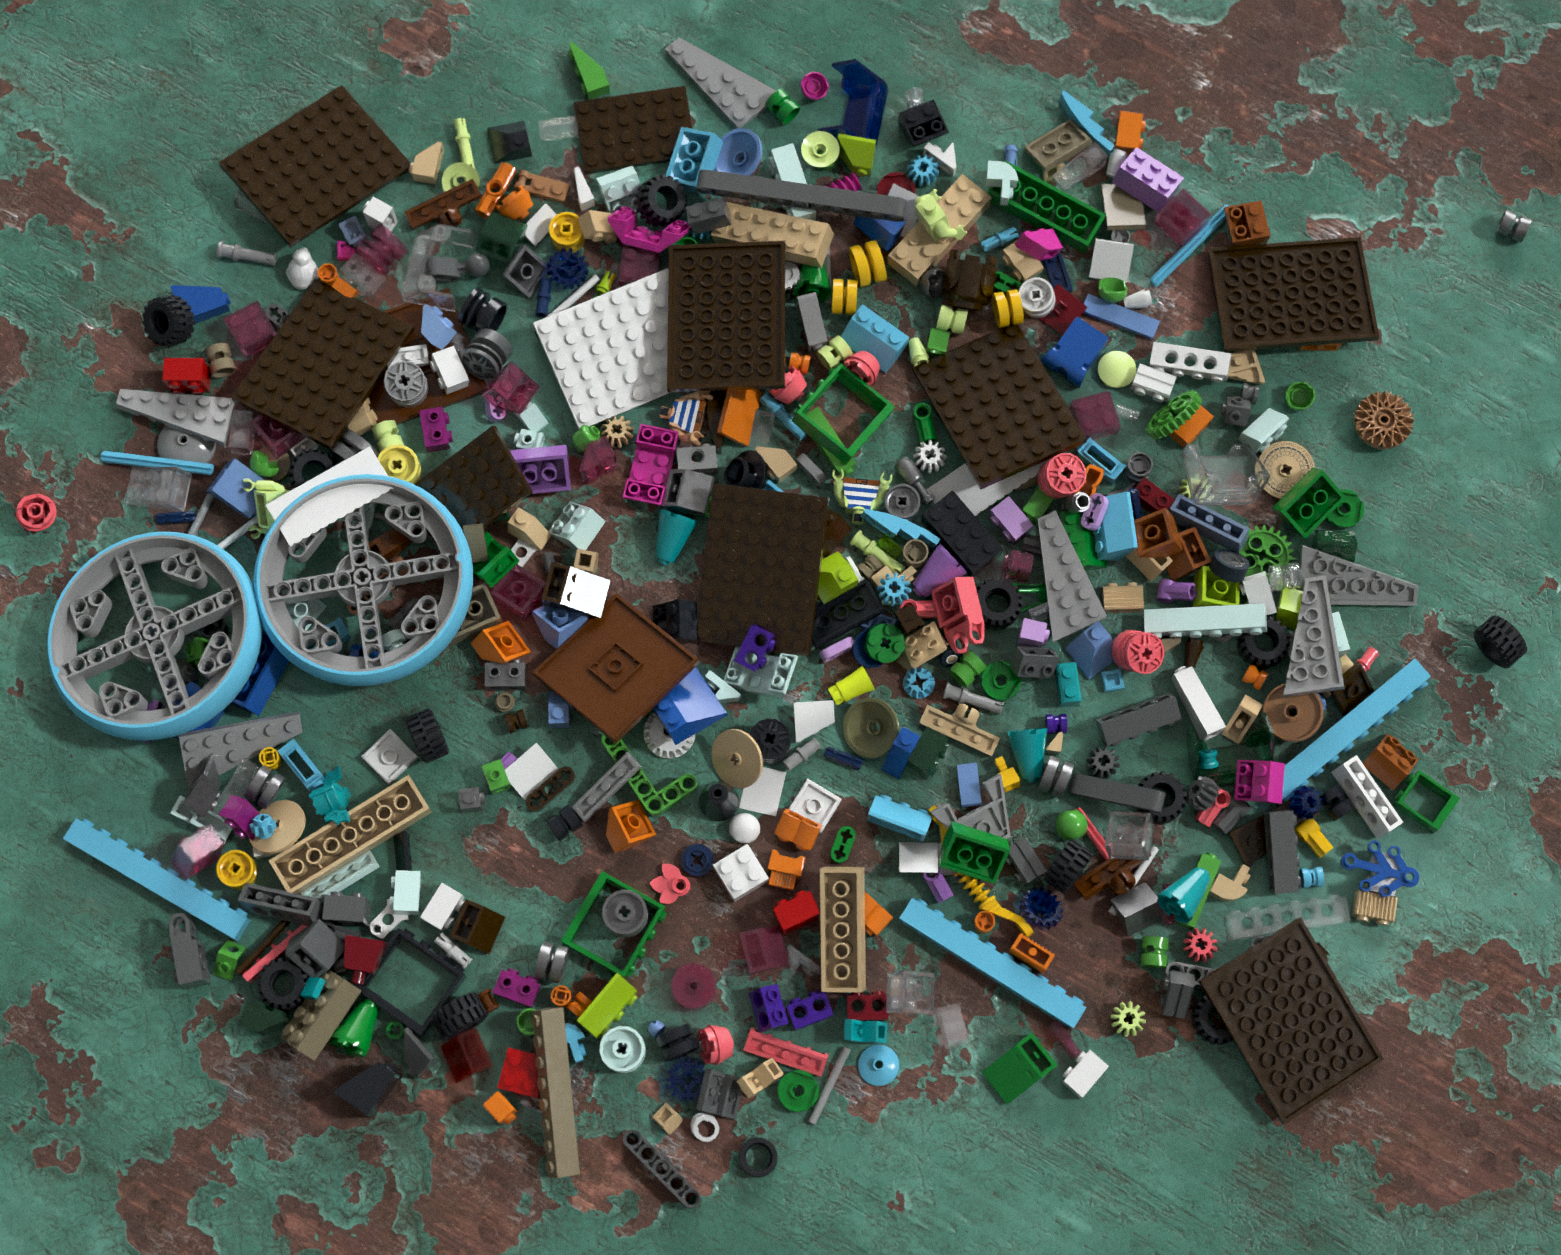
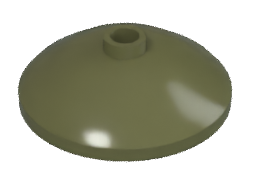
[843,698,899,758]

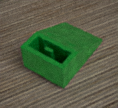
[982,1032,1057,1105]

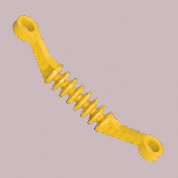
[927,805,1034,938]

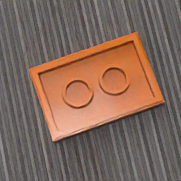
[717,389,762,447]

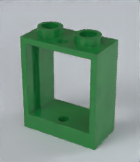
[1393,770,1460,834]

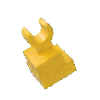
[995,756,1020,793]

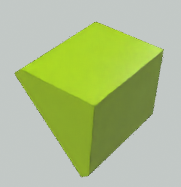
[1273,586,1303,630]

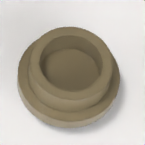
[495,692,515,712]

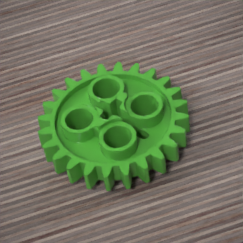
[1145,390,1202,440]
[1239,525,1294,586]

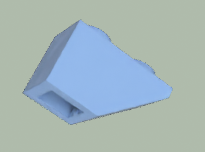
[421,304,457,350]

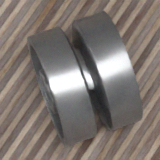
[884,484,920,522]
[1037,756,1074,799]
[244,765,286,809]
[534,941,569,984]

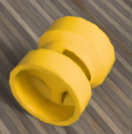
[259,747,282,770]

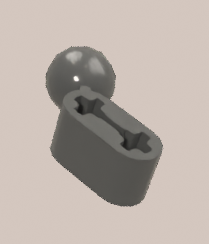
[425,253,490,283]

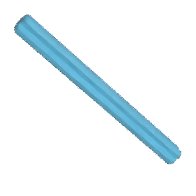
[1150,205,1229,287]
[101,451,214,475]

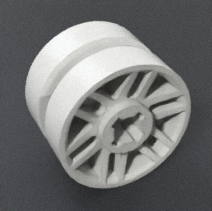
[1019,277,1056,318]

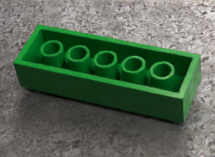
[987,161,1106,254]

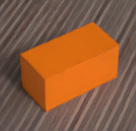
[331,277,360,298]

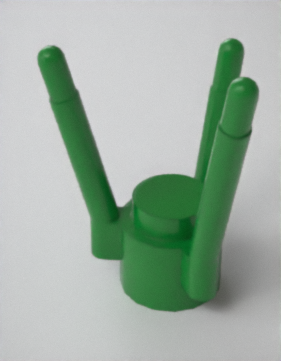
[1012,582,1048,612]

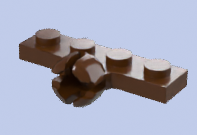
[405,179,482,230]
[1073,838,1151,901]

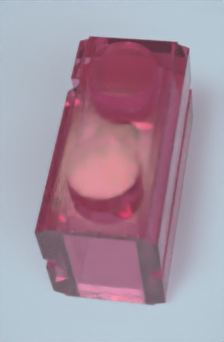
[1001,550,1034,583]

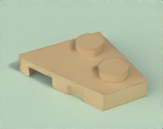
[1228,350,1265,385]

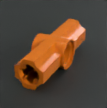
[475,162,517,219]

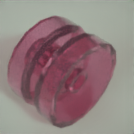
[671,963,717,1011]

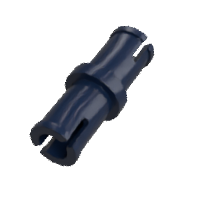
[535,277,552,318]

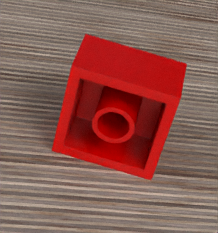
[163,358,211,395]
[773,890,820,935]
[497,1047,540,1099]

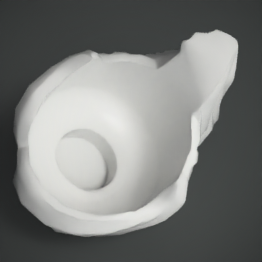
[286,247,319,290]

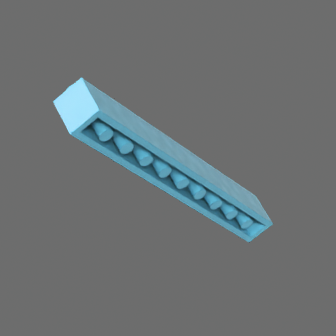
[1282,659,1431,802]
[63,818,251,941]
[898,898,1086,1030]

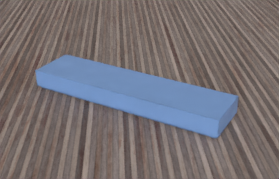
[1083,294,1160,340]

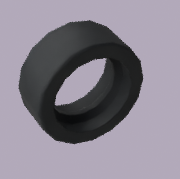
[739,1137,778,1177]

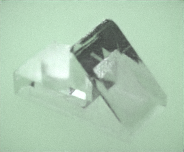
[749,409,775,448]
[787,944,821,978]

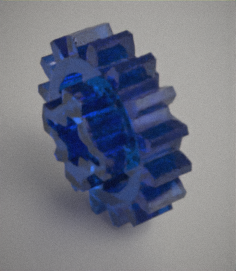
[547,248,589,290]
[1019,887,1064,930]
[666,1057,705,1103]

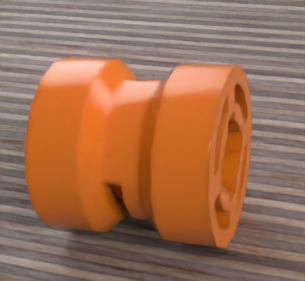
[318,263,340,286]
[788,352,811,375]
[1241,664,1268,690]
[973,911,995,933]
[551,985,572,1008]
[566,991,592,1018]

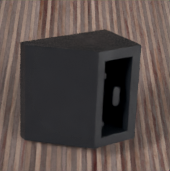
[898,99,949,147]
[652,599,697,644]

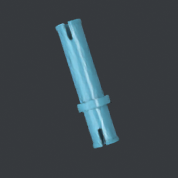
[759,392,808,441]

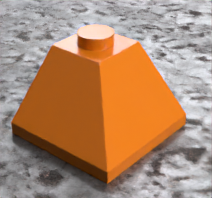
[471,621,531,664]
[606,799,656,853]

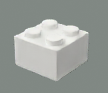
[713,844,769,902]

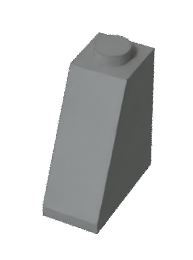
[797,292,828,353]

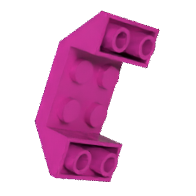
[607,207,692,253]
[623,424,679,506]

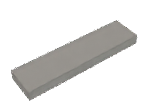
[571,752,642,822]

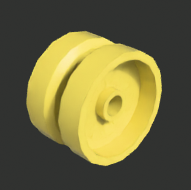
[377,444,422,484]

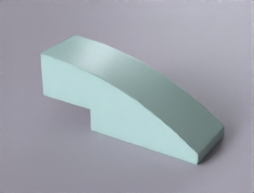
[169,795,232,841]

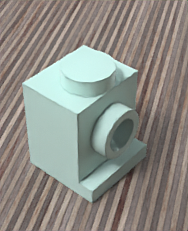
[514,429,545,449]

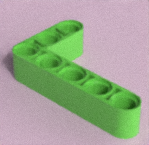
[602,734,697,817]

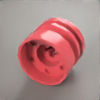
[1037,453,1086,499]
[1112,630,1164,674]

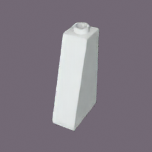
[1171,666,1226,742]

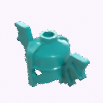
[309,766,351,826]

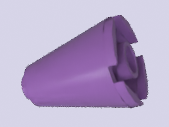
[912,544,967,597]

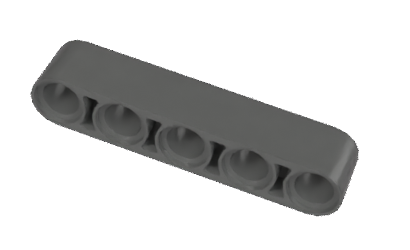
[1068,773,1166,813]
[623,1129,701,1208]

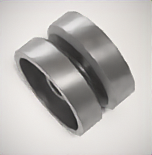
[329,429,379,463]
[602,890,648,938]

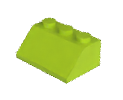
[577,973,638,1040]

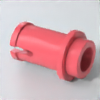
[1356,647,1379,672]

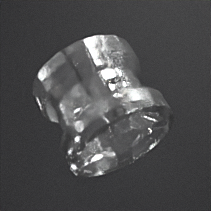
[905,88,925,109]

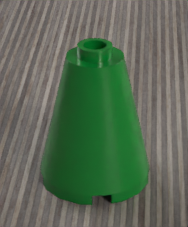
[793,263,831,303]

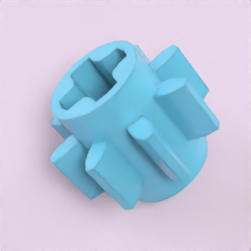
[250,814,277,839]

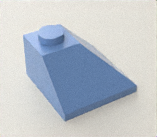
[532,605,588,649]
[1065,622,1114,680]

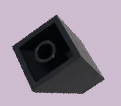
[334,1061,401,1118]

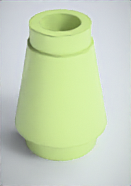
[908,338,929,367]

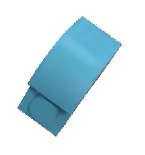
[565,1023,587,1064]

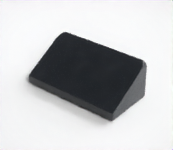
[393,831,412,871]

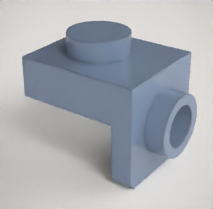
[338,215,367,247]

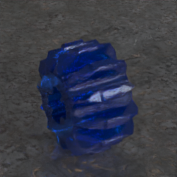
[1289,785,1324,820]

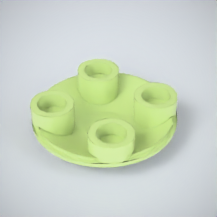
[1098,351,1136,388]

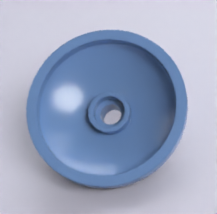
[714,128,762,176]

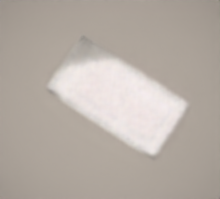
[538,116,578,141]
[1027,602,1050,621]

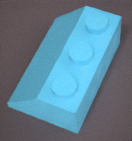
[666,127,723,195]
[841,304,909,374]
[1092,492,1138,561]
[867,794,932,842]

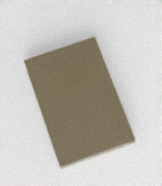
[1024,119,1092,173]
[1101,184,1146,230]

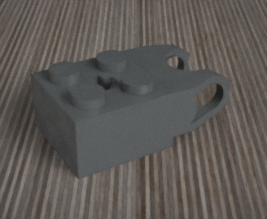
[169,913,211,989]

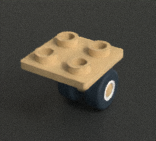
[904,622,963,669]

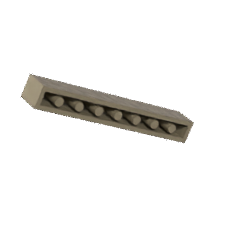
[531,1007,580,1178]

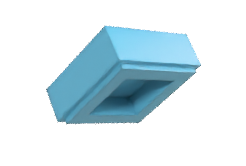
[1101,669,1125,693]

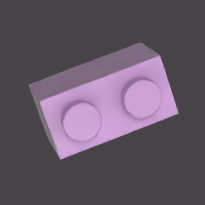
[989,496,1034,544]
[1016,618,1050,647]

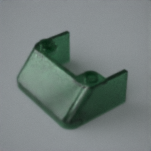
[1187,712,1274,787]

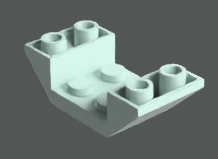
[723,646,798,699]

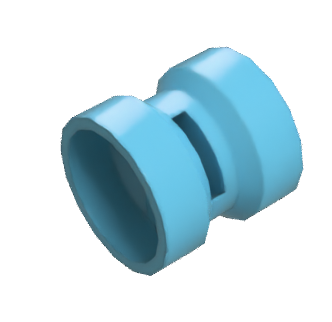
[1300,867,1324,888]

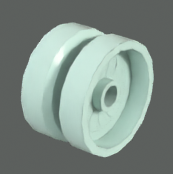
[600,1026,646,1073]

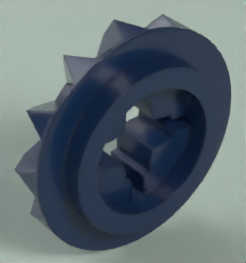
[681,844,714,876]

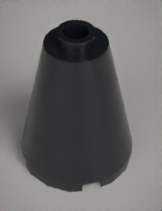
[699,782,739,821]

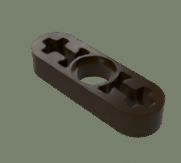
[526,767,575,812]

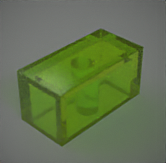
[877,534,903,560]

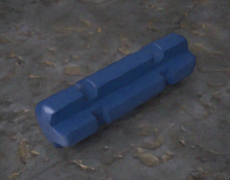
[1127,488,1142,520]
[156,511,196,524]
[824,746,863,770]

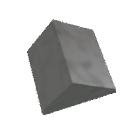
[502,244,550,298]
[1110,883,1163,937]

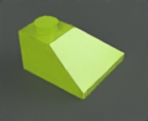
[837,134,876,177]
[818,551,858,604]

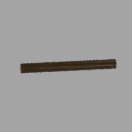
[234,920,290,976]

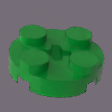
[1326,489,1364,529]
[865,623,905,663]
[981,661,1021,702]
[778,1070,819,1112]

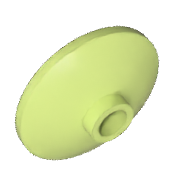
[801,131,839,168]
[442,162,480,192]

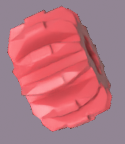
[1183,928,1217,962]

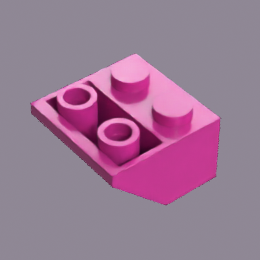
[1234,760,1285,804]

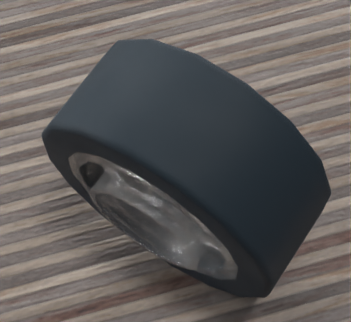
[1209,549,1250,582]

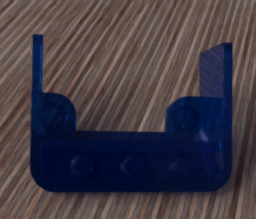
[817,59,888,148]

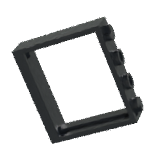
[356,928,467,1037]

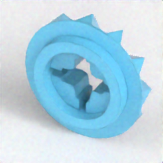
[903,667,935,699]

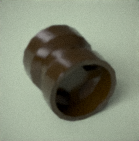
[504,709,529,734]

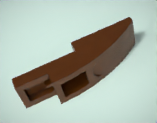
[356,528,420,578]

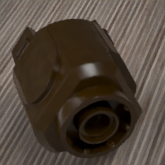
[941,250,997,311]

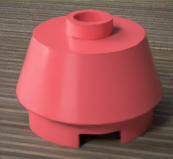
[843,351,880,387]
[769,366,807,405]
[16,494,56,531]
[698,1025,734,1066]

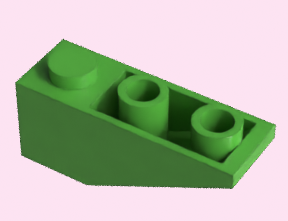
[567,42,610,100]

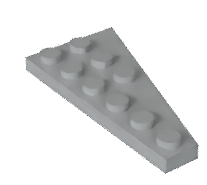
[116,389,237,447]
[1038,510,1107,643]

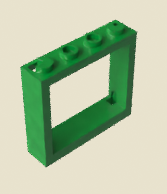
[792,363,895,465]
[561,871,667,980]

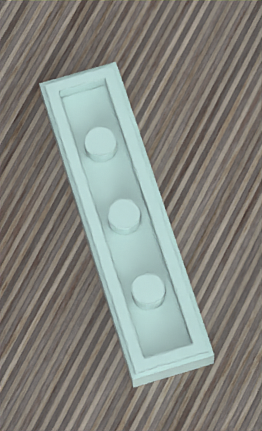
[300,850,380,903]

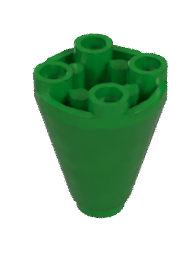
[329,999,379,1058]

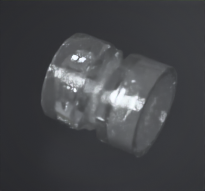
[1268,563,1302,591]

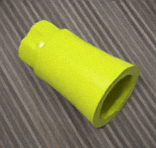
[828,666,875,705]

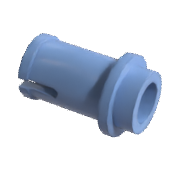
[1003,145,1018,166]

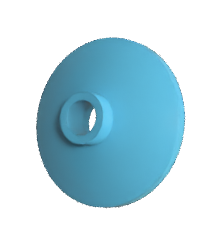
[858,1045,899,1086]

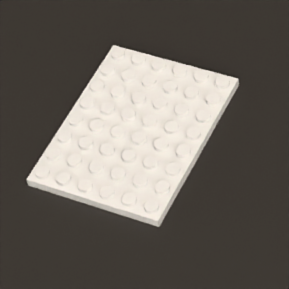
[533,268,672,429]

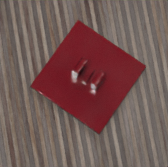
[1040,284,1088,336]

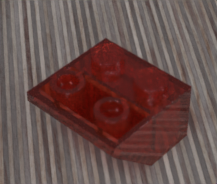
[441,1028,494,1084]

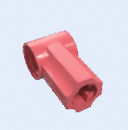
[899,599,937,619]
[1194,788,1231,828]

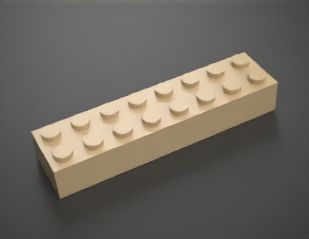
[268,775,432,894]

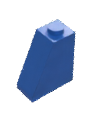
[853,216,906,251]
[170,285,231,324]
[881,727,921,779]

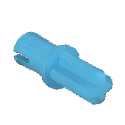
[981,226,1018,252]

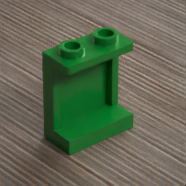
[472,531,519,588]

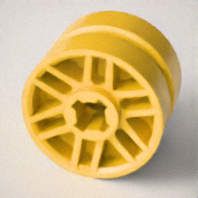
[549,212,585,254]
[832,279,858,315]
[992,289,1024,328]
[216,850,258,890]

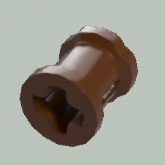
[478,988,500,1014]

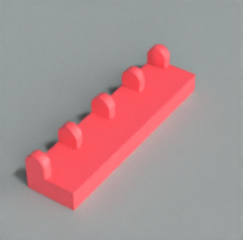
[242,924,308,984]
[743,1028,829,1077]

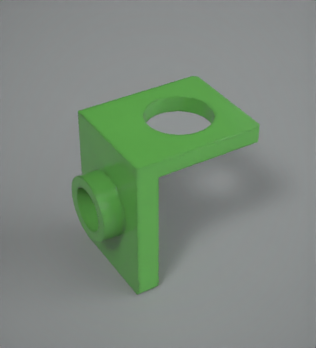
[926,328,950,356]
[482,759,512,795]
[213,940,246,981]

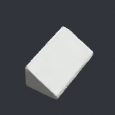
[520,204,557,247]

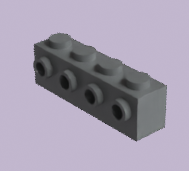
[1096,693,1182,746]
[1264,810,1301,894]

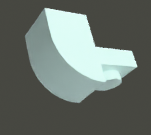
[986,161,1018,206]

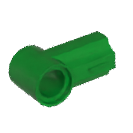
[912,403,936,444]

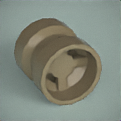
[856,554,883,581]

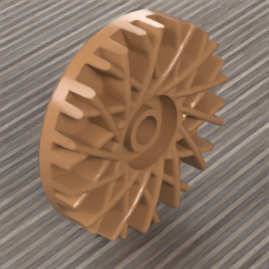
[1354,391,1414,450]
[1263,683,1324,742]

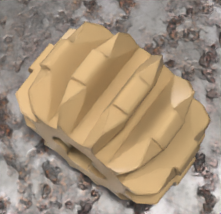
[601,415,634,448]

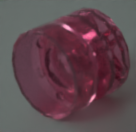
[356,224,408,276]

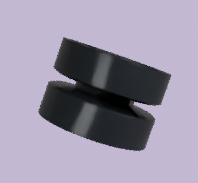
[655,1023,700,1063]

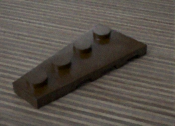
[1228,796,1308,867]

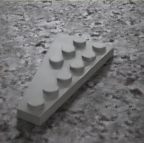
[665,38,776,129]
[1298,545,1418,606]
[1283,575,1344,698]
[178,711,303,790]

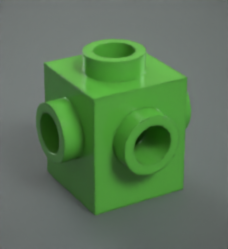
[185,637,210,667]

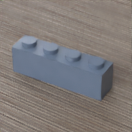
[1170,494,1249,553]

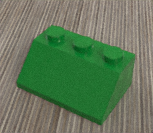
[1272,467,1346,539]
[1058,510,1107,571]
[938,821,1010,884]

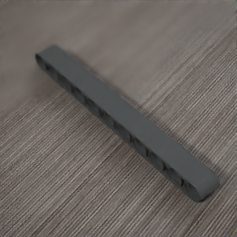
[696,169,907,222]

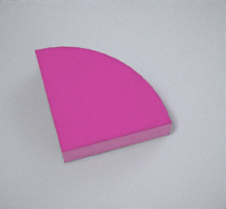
[337,241,358,261]

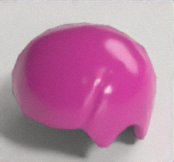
[800,72,829,101]

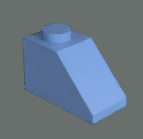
[548,690,570,728]

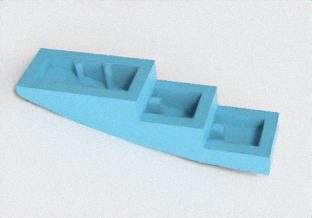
[1059,90,1115,158]
[860,509,940,549]

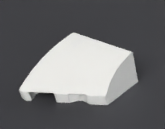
[794,700,835,743]

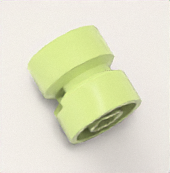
[936,304,968,335]
[816,335,853,371]
[372,420,404,453]

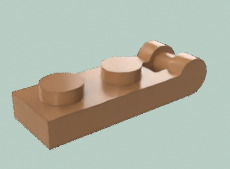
[514,170,570,204]

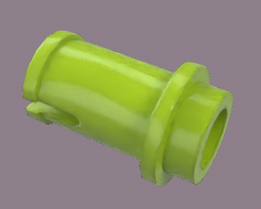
[596,271,616,295]

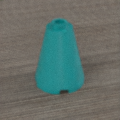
[655,509,698,565]
[1007,728,1047,782]
[1157,868,1211,924]

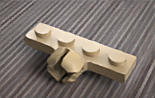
[919,704,1000,756]

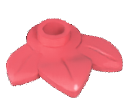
[650,864,690,904]

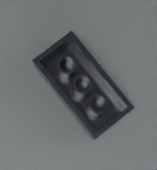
[921,490,1003,577]

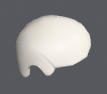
[729,813,760,844]

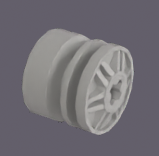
[384,361,429,408]

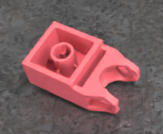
[931,577,984,654]

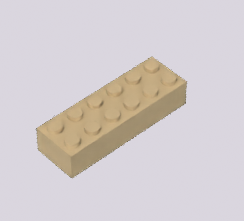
[887,174,992,287]
[711,202,834,268]
[820,867,866,992]

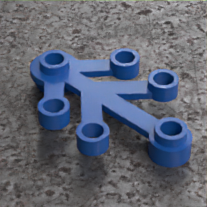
[1340,840,1419,898]

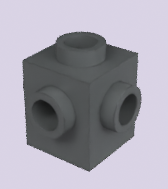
[1220,397,1251,426]

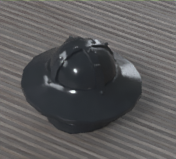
[724,450,766,489]

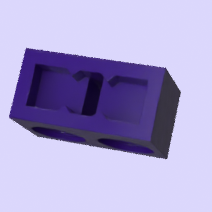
[734,624,776,672]
[748,984,789,1033]
[786,990,833,1031]

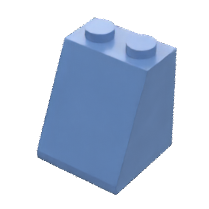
[206,458,265,519]

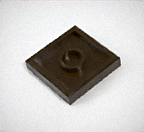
[1330,662,1374,716]

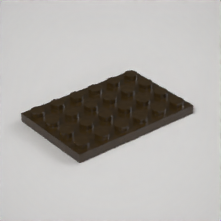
[574,86,692,174]
[414,426,533,555]

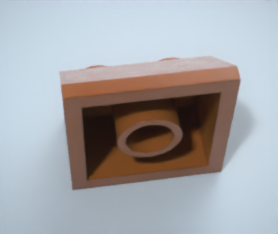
[1134,508,1183,558]

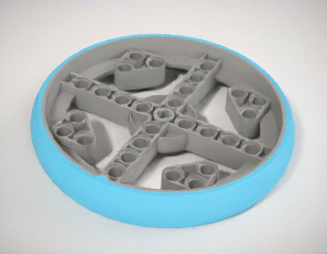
[254,474,473,686]
[47,532,263,741]

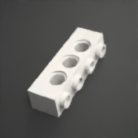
[1150,342,1231,383]
[1331,755,1403,839]

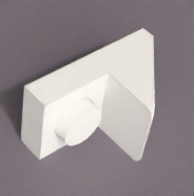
[923,142,956,177]

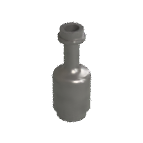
[895,457,935,506]
[1060,492,1091,514]

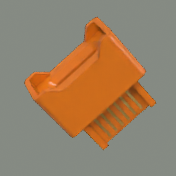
[767,849,806,891]

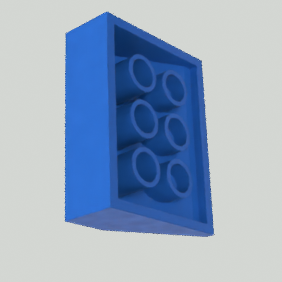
[225,629,289,716]
[652,667,727,745]

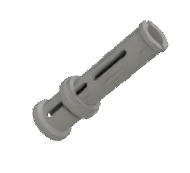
[217,241,277,266]
[942,682,1004,715]

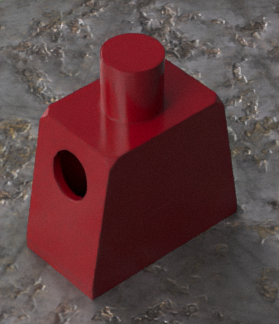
[344,935,387,985]

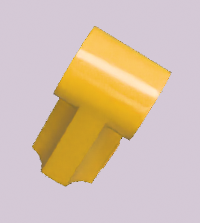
[1294,816,1334,859]

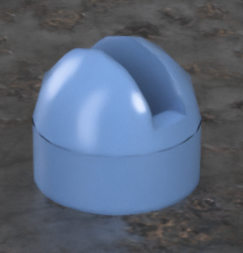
[648,1020,666,1038]

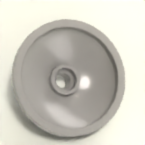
[157,426,216,473]

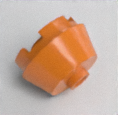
[495,185,533,223]

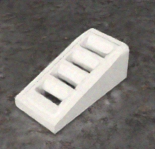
[574,166,595,211]

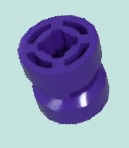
[1045,714,1067,734]

